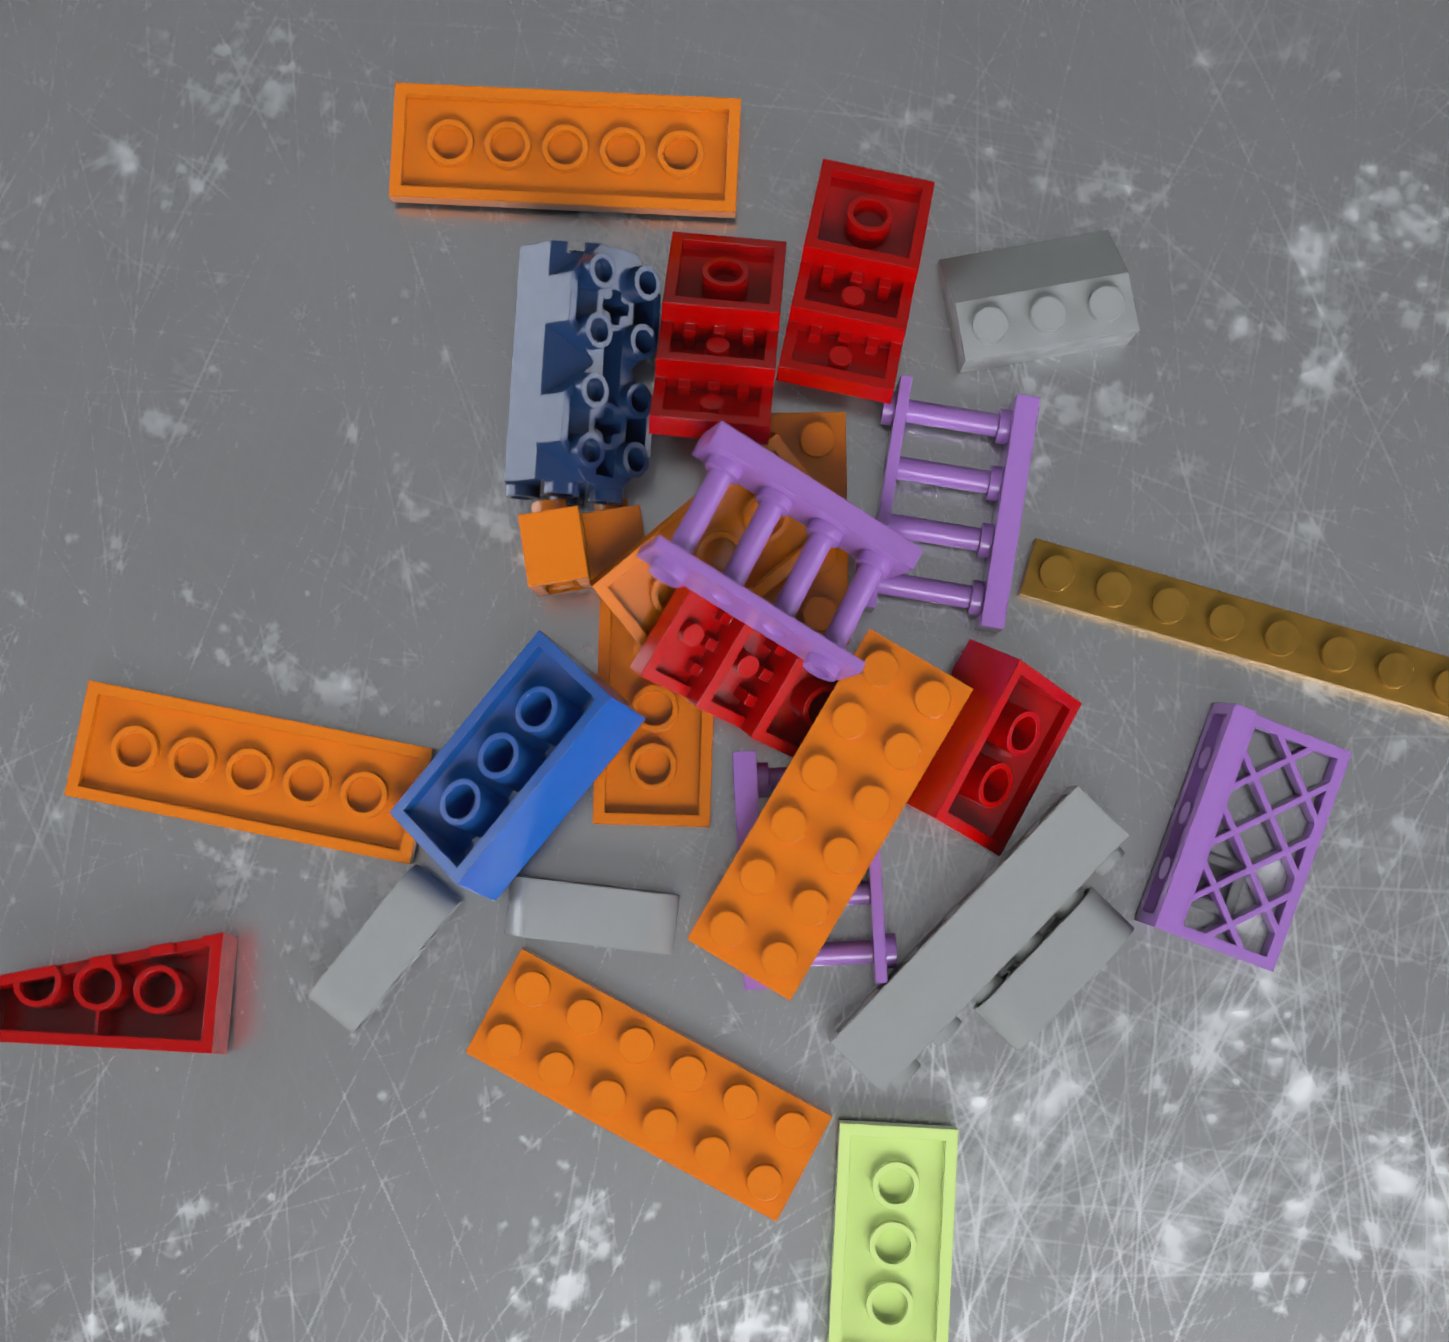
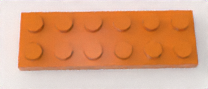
[389,82,741,218]
[687,628,973,1001]
[64,680,436,864]
[465,947,832,1222]

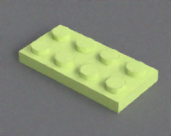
[827,1120,958,1342]

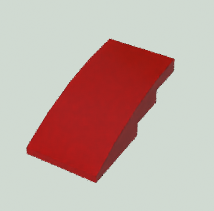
[776,159,935,404]
[649,231,787,445]
[631,585,854,758]

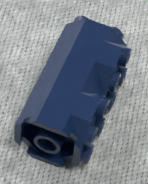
[504,240,661,508]

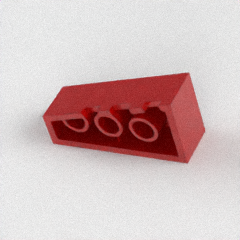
[0,932,238,1055]

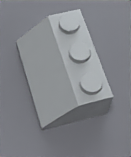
[938,230,1140,374]

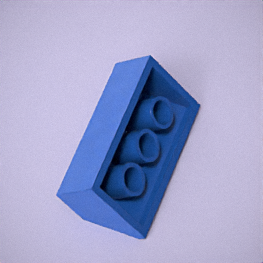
[389,630,646,901]

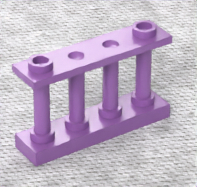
[855,375,1041,633]
[636,421,923,682]
[732,750,897,990]

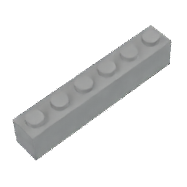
[827,786,1130,1094]

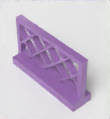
[1135,702,1352,972]

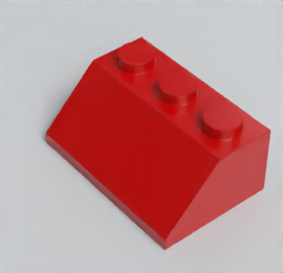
[906,639,1082,856]

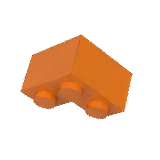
[518,498,646,597]

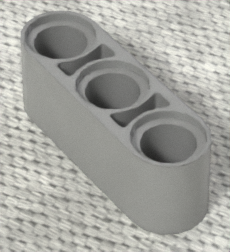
[308,863,462,1034]
[504,875,680,954]
[974,886,1134,1050]

